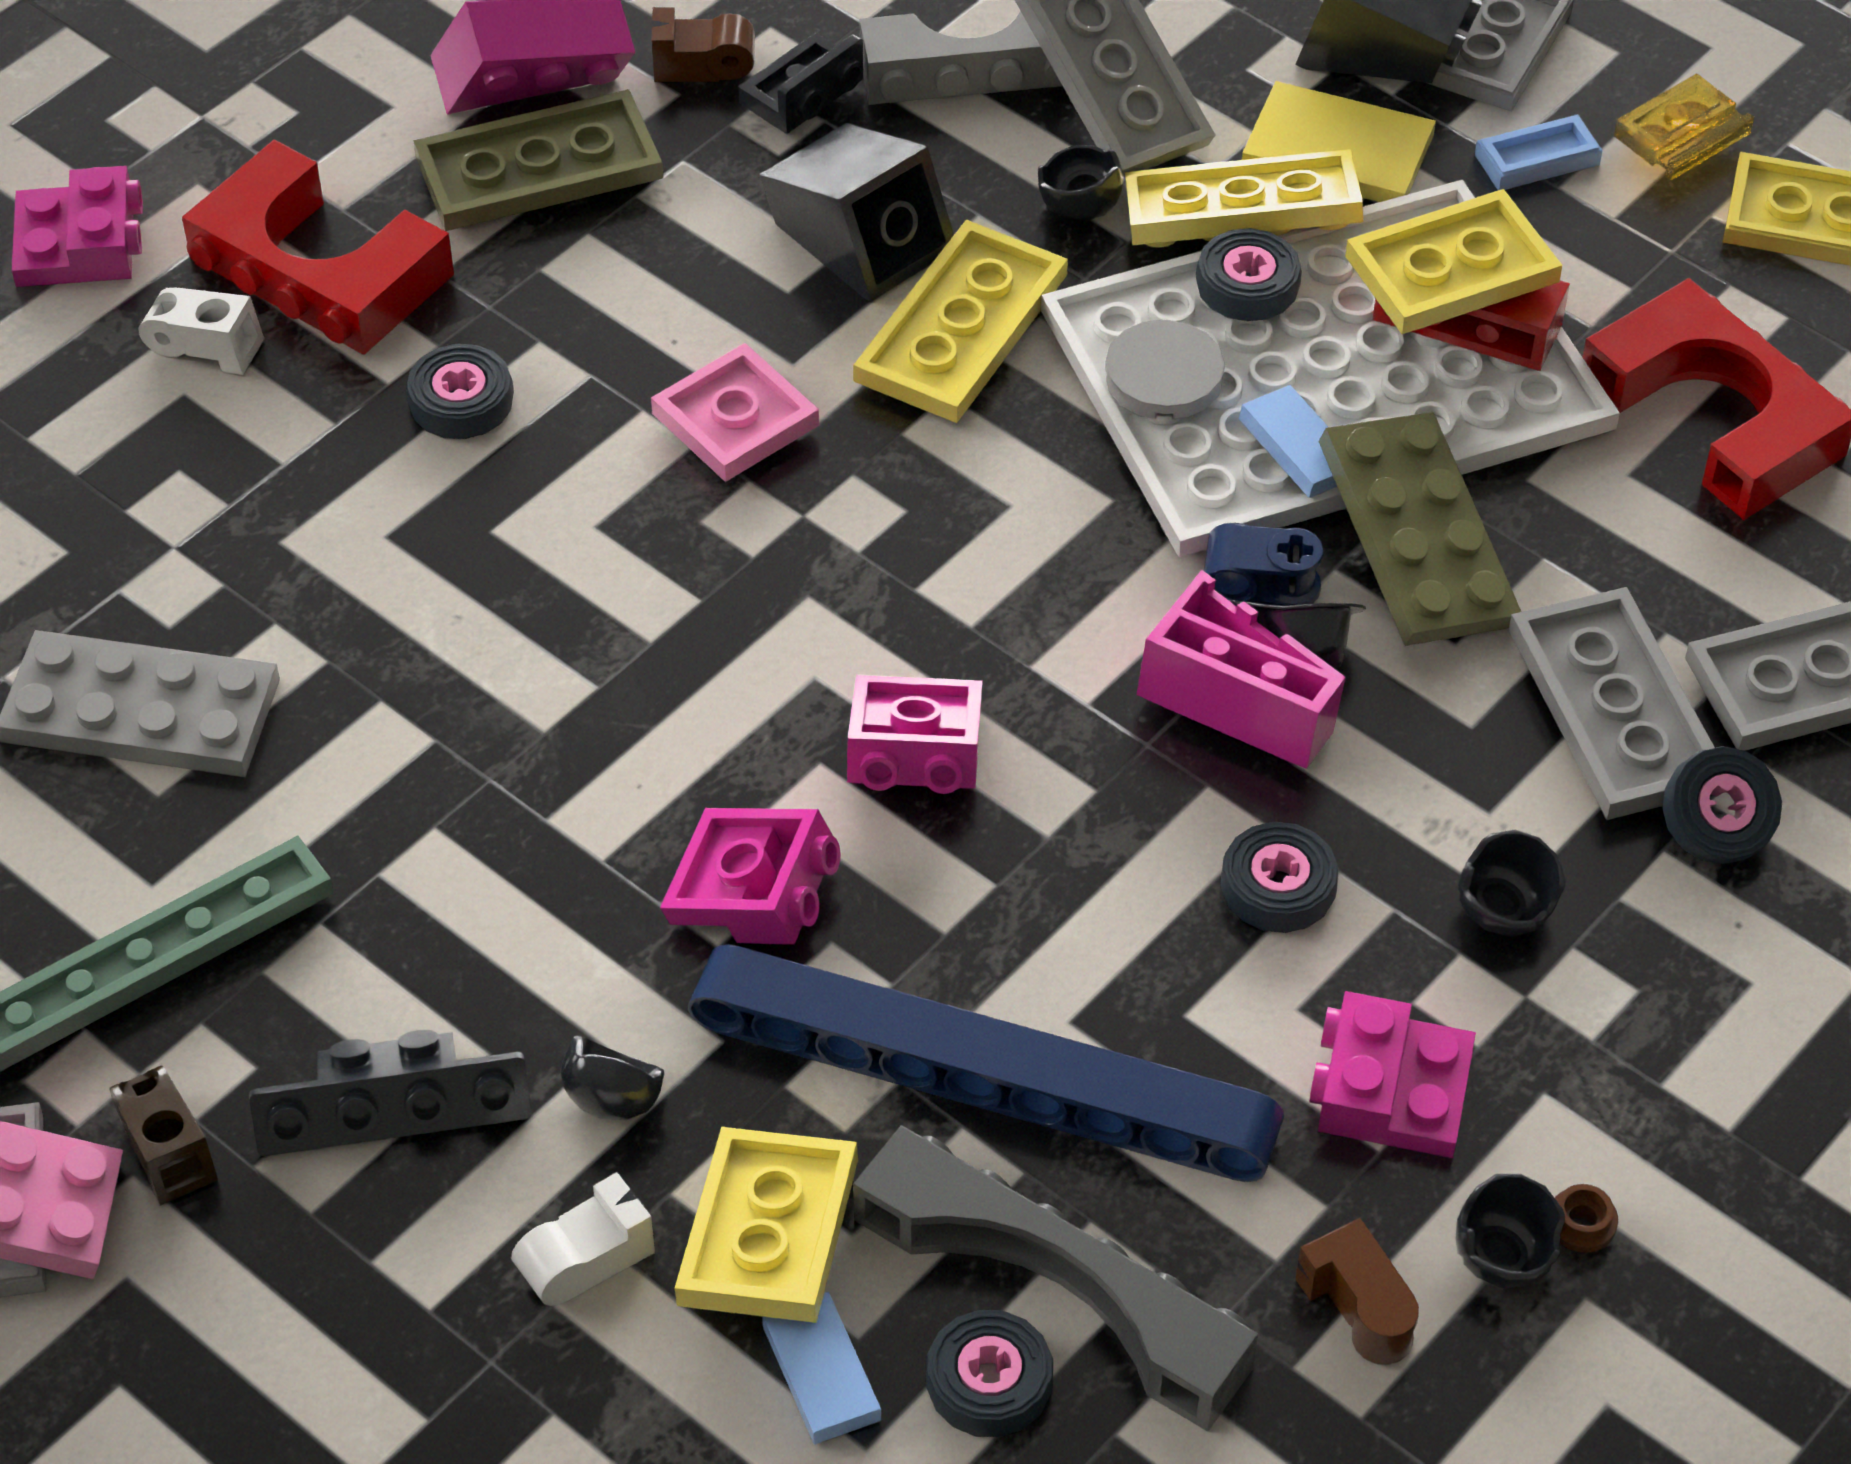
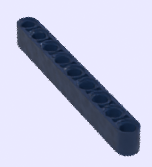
[688,945,1284,1182]

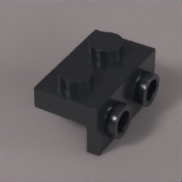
[738,32,864,134]

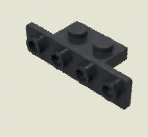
[249,1030,532,1156]

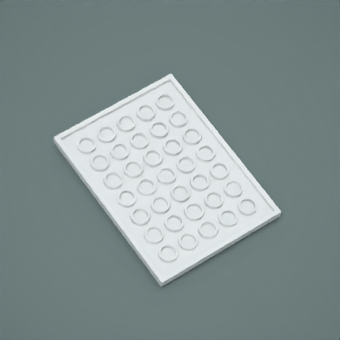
[1041,179,1620,557]

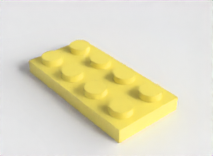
[1125,149,1363,247]
[853,220,1068,423]

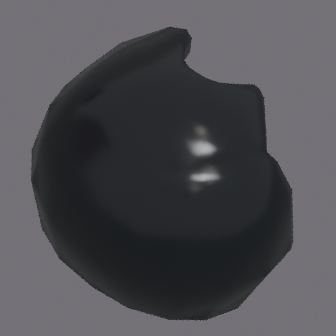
[1038,145,1124,221]
[1458,829,1566,938]
[560,1036,665,1120]
[1455,1174,1566,1288]

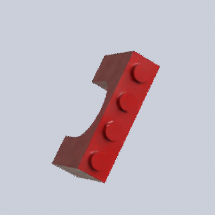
[182,139,454,355]
[1582,278,1851,520]

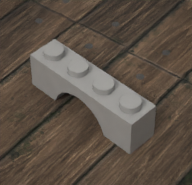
[859,11,1062,105]

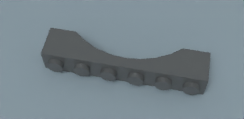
[853,1125,1258,1432]

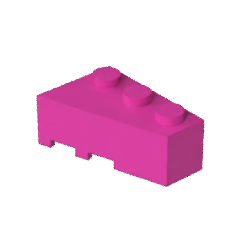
[430,0,636,115]
[1136,570,1345,769]

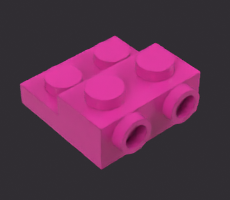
[12,166,143,287]
[847,675,982,794]
[660,808,841,944]
[1309,991,1476,1158]

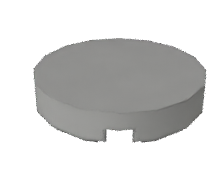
[1105,320,1225,419]

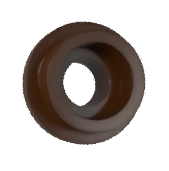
[1555,1184,1618,1253]

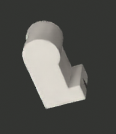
[138,288,264,375]
[511,1172,655,1306]

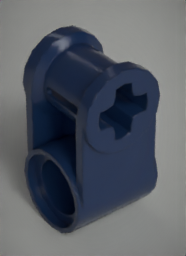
[1204,522,1323,606]

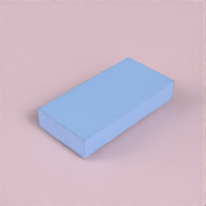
[1475,114,1603,190]
[1239,385,1337,498]
[762,1291,881,1445]

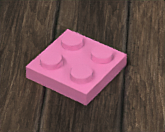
[651,343,819,482]
[0,1121,123,1279]

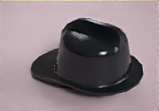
[1229,600,1366,670]

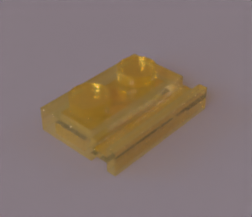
[1614,73,1754,181]

